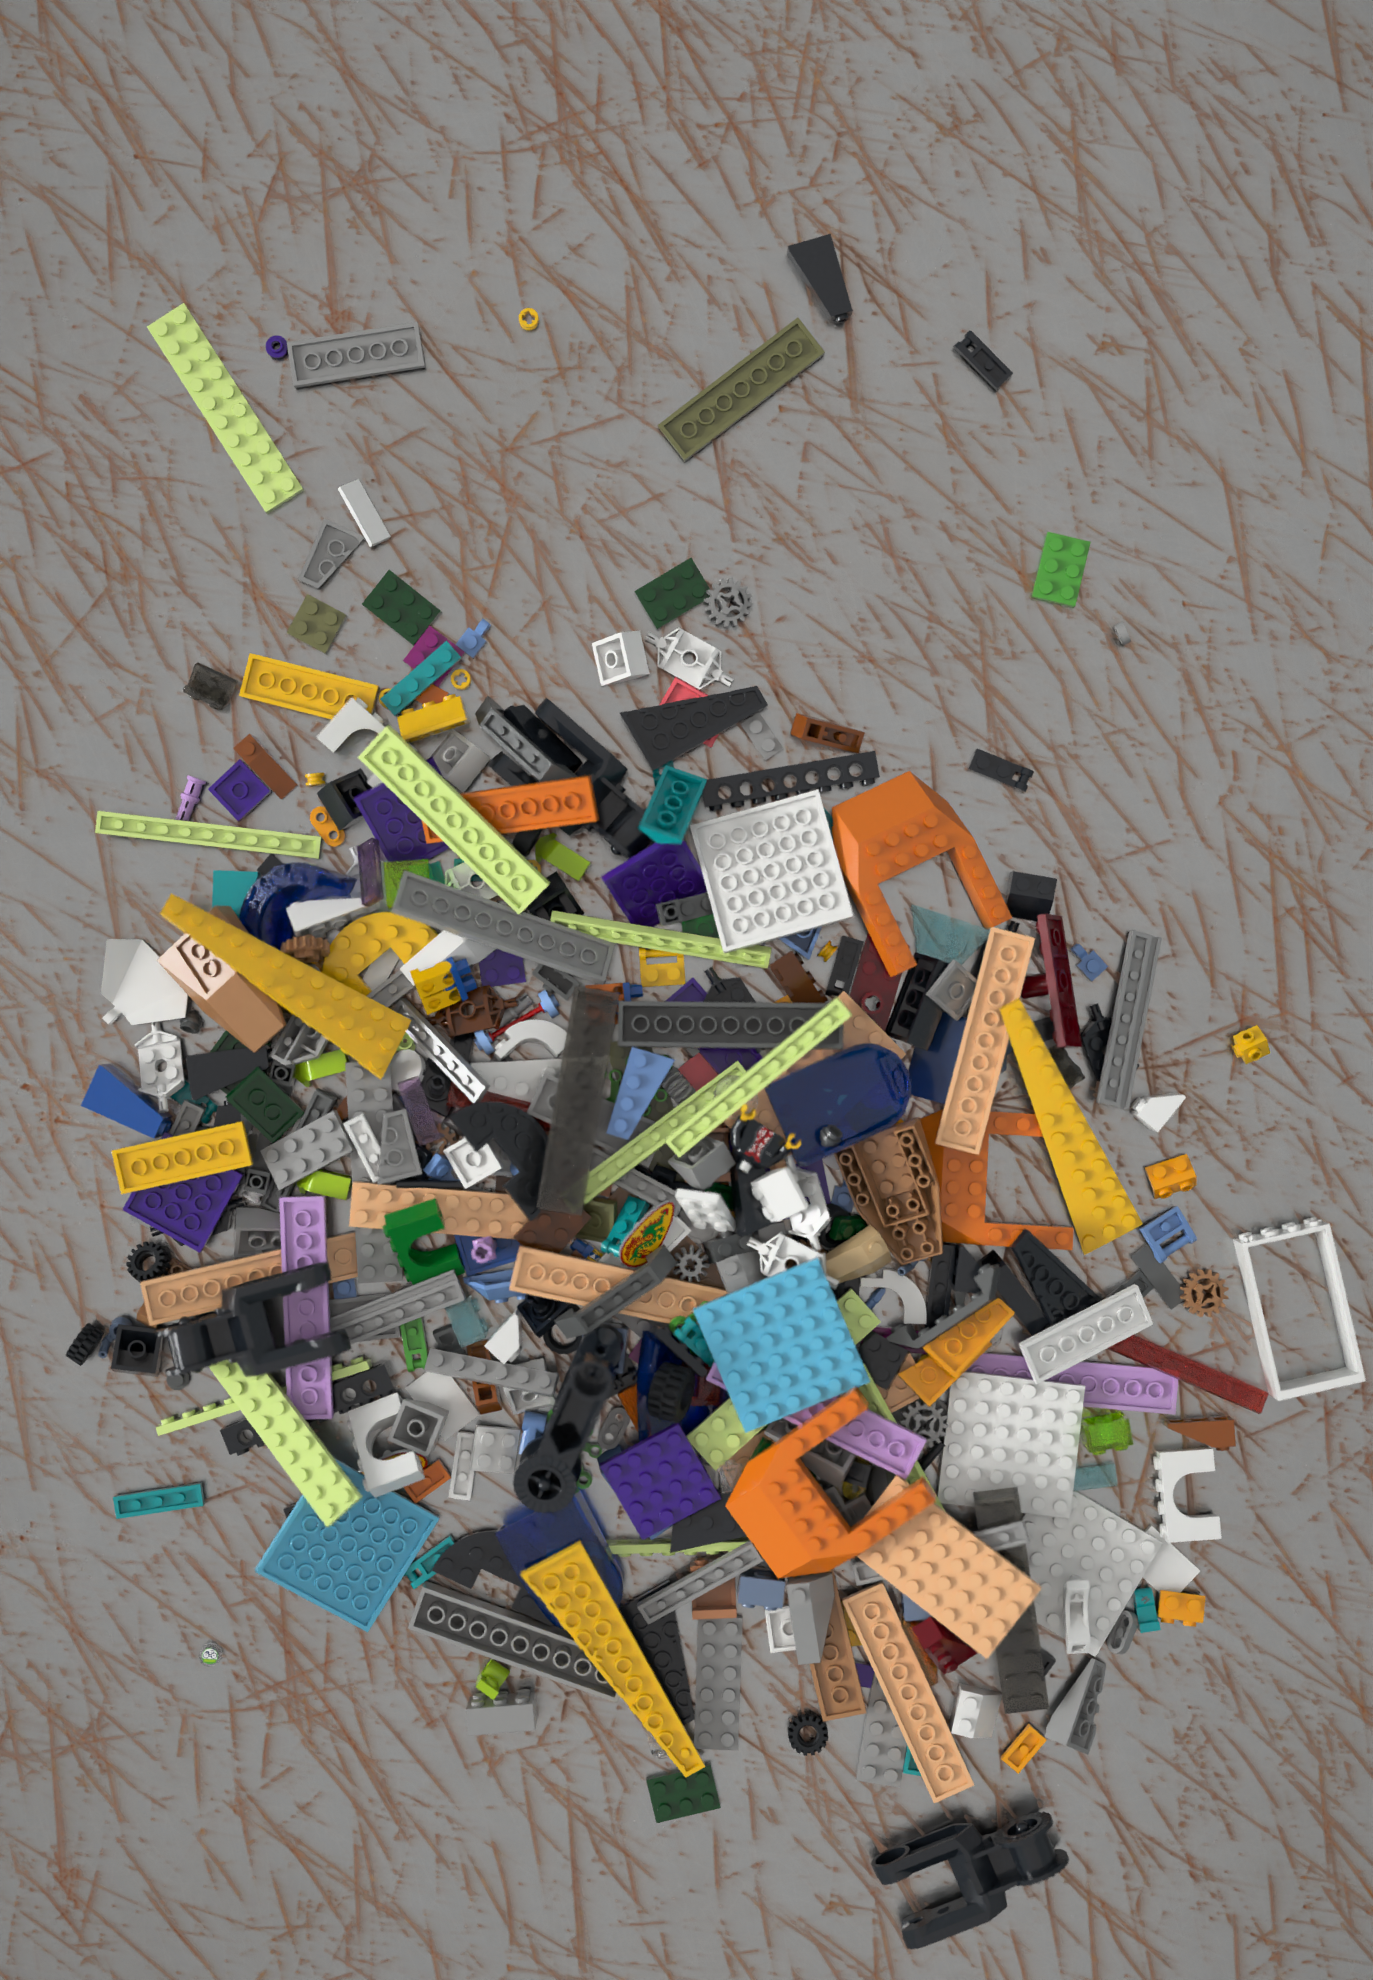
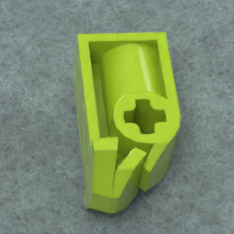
[535,833,592,882]
[294,1049,351,1087]
[296,1169,352,1200]

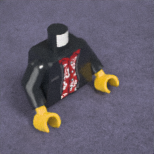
[730,1104,801,1175]

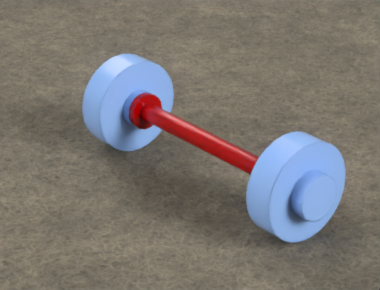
[474,990,560,1055]

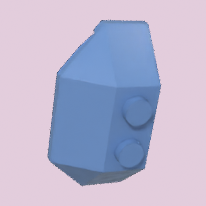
[463,1268,526,1303]

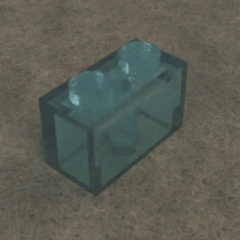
[445,1294,489,1348]

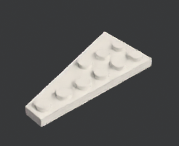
[470,1056,610,1103]

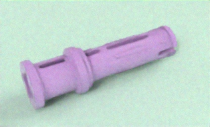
[175,775,206,821]

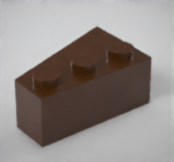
[768,951,828,1003]

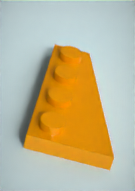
[922,1298,1015,1379]
[898,1341,992,1407]

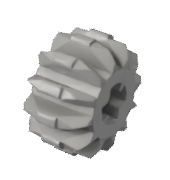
[661,1068,695,1105]
[674,1245,710,1283]

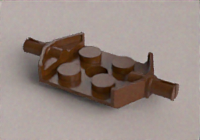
[425,985,519,1040]

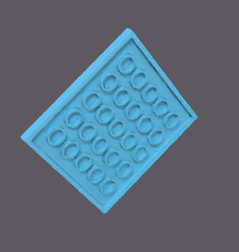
[693,1257,870,1433]
[255,1457,440,1632]

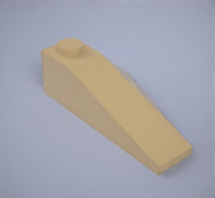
[826,1225,892,1283]

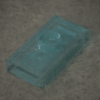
[1073,1462,1117,1491]

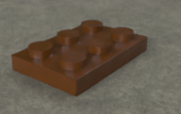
[514,1187,591,1253]

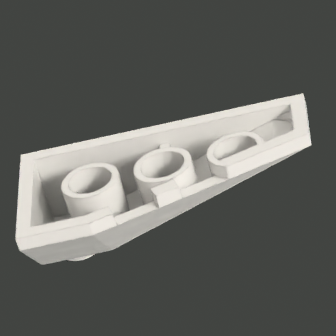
[286,897,381,938]
[400,930,496,986]

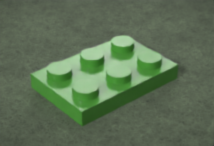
[1031,532,1091,608]

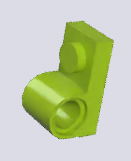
[476,1659,510,1700]

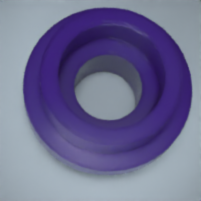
[266,335,288,358]

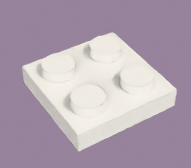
[443,1138,504,1189]
[469,1425,520,1474]

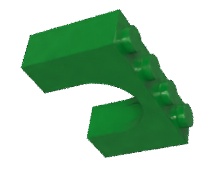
[382,1198,465,1285]

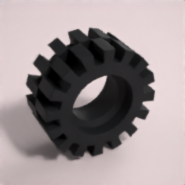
[126,1242,171,1282]
[65,1323,104,1366]
[788,1711,828,1756]

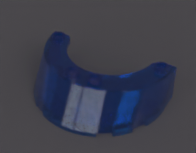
[239,862,357,951]

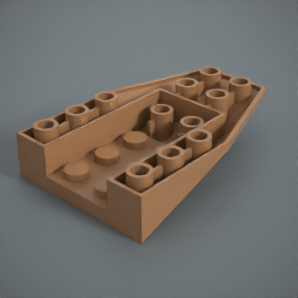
[157,906,286,1053]
[833,1117,943,1265]

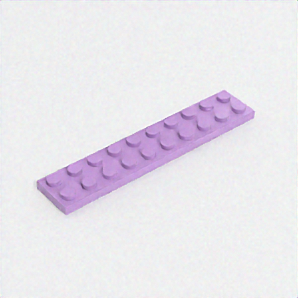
[279,1195,334,1420]
[966,1352,1179,1415]
[706,1361,927,1479]

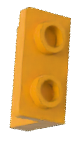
[1145,1154,1197,1199]
[1157,1590,1206,1627]

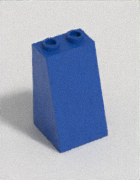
[81,1064,173,1139]

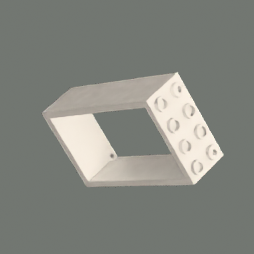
[1233,1217,1366,1401]

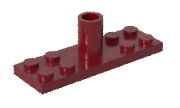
[1021,914,1082,1048]
[849,933,910,1032]

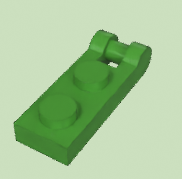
[400,1317,428,1372]

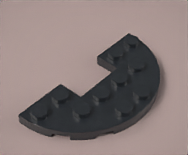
[448,1102,556,1221]
[432,1530,555,1626]

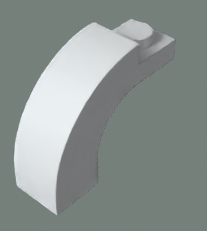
[494,1019,574,1062]
[860,1267,927,1324]
[1063,1579,1091,1654]

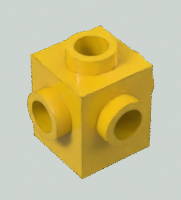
[1232,1025,1270,1064]

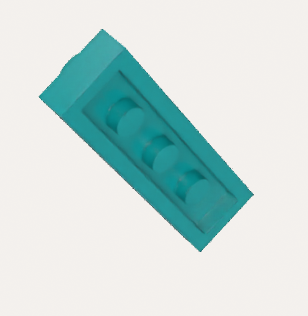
[380,641,462,716]
[113,1482,205,1519]

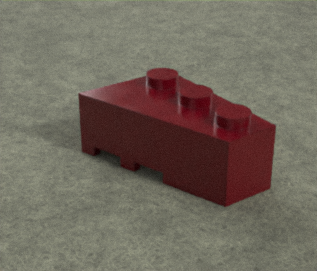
[912,1616,978,1675]

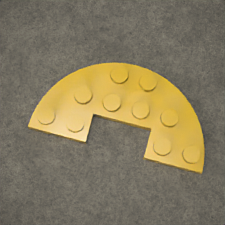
[322,911,439,996]

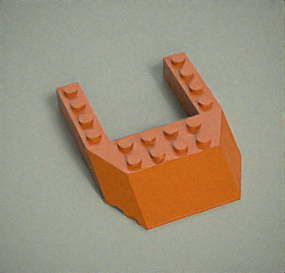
[832,771,1012,977]
[920,1109,1074,1250]
[725,1386,936,1579]

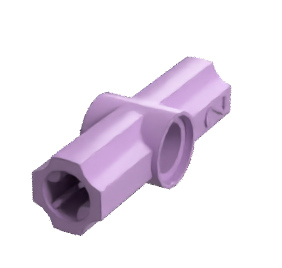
[471,1236,497,1263]

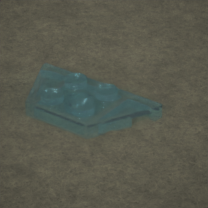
[911,904,990,965]

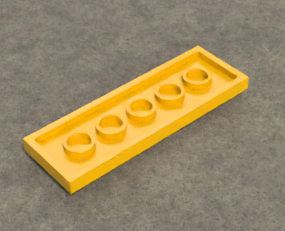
[239,653,379,720]
[111,1121,253,1194]

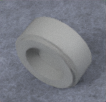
[1114,622,1131,645]

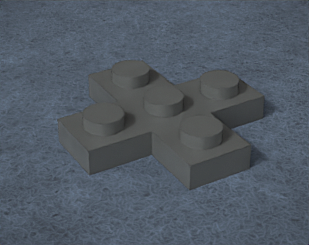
[823,1484,872,1527]

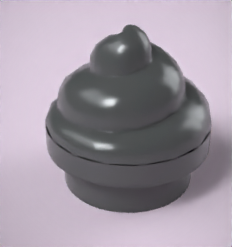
[180,1010,202,1034]
[820,1124,843,1147]

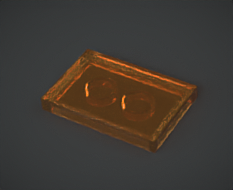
[901,1613,938,1686]

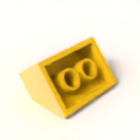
[397,694,470,743]

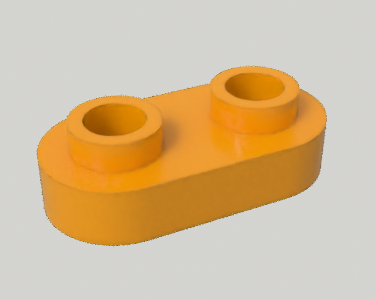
[310,806,346,847]

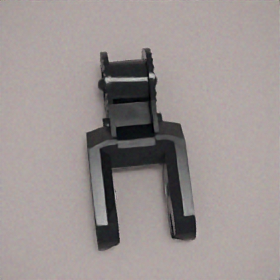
[487,698,653,860]
[154,1261,352,1377]
[513,1324,624,1513]
[871,1812,1069,1949]

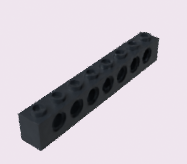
[702,751,880,812]
[220,1361,397,1456]

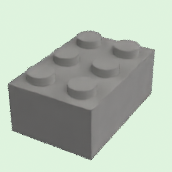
[466,1689,538,1736]

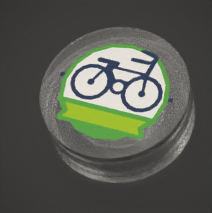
[199,1643,222,1667]

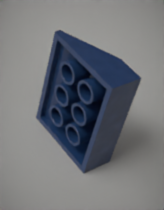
[903,1012,967,1104]

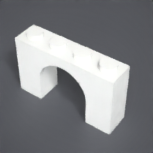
[316,697,418,787]
[347,1392,425,1498]
[1153,1447,1222,1543]

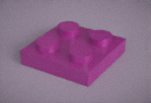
[403,625,465,688]

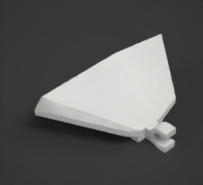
[101,939,189,1025]

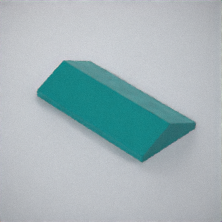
[639,765,707,844]

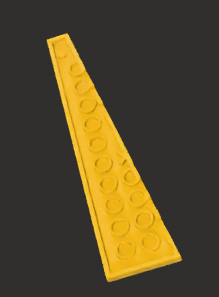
[160,893,412,1080]
[999,998,1143,1255]
[521,1541,705,1777]

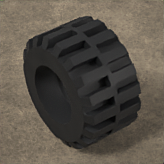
[648,1362,695,1423]

